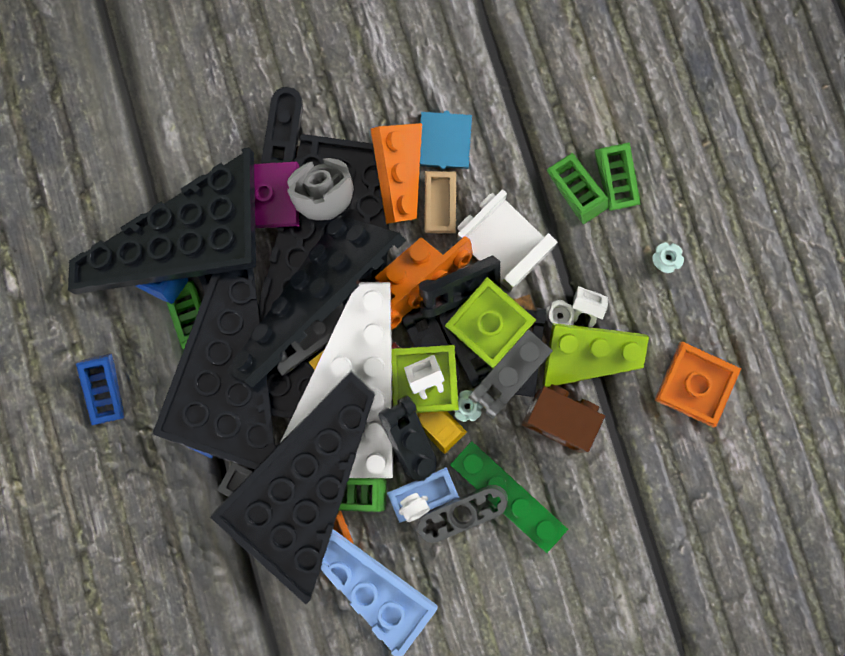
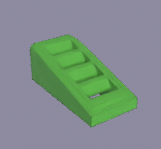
[594,142,640,211]
[547,153,608,224]
[167,280,201,350]
[339,478,387,512]

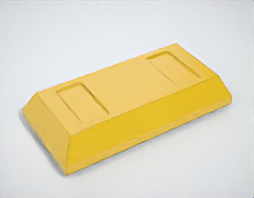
[417,411,467,454]

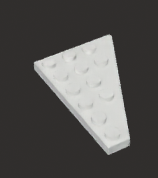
[280,282,394,478]

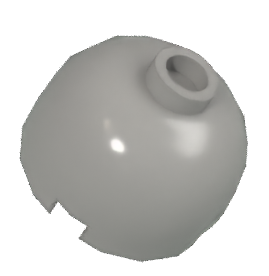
[287,158,354,220]

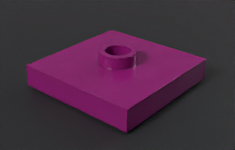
[254,161,299,228]

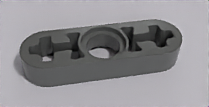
[418,485,508,543]

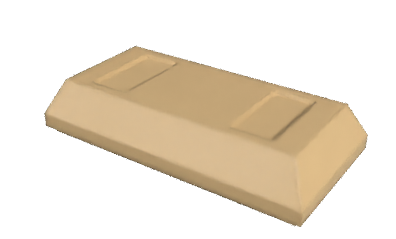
[424,171,456,234]

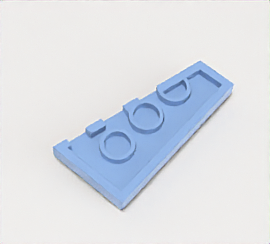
[321,529,438,656]

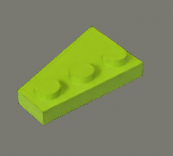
[542,323,649,387]

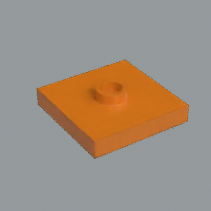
[655,341,741,427]

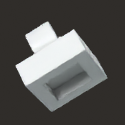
[572,286,608,328]
[404,355,445,399]

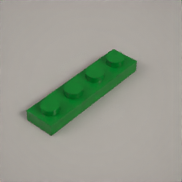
[450,441,568,554]

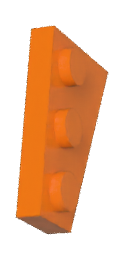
[370,123,422,224]

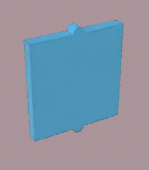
[420,110,472,170]

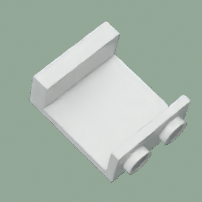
[457,189,557,292]

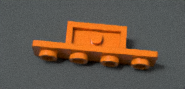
[375,236,473,330]

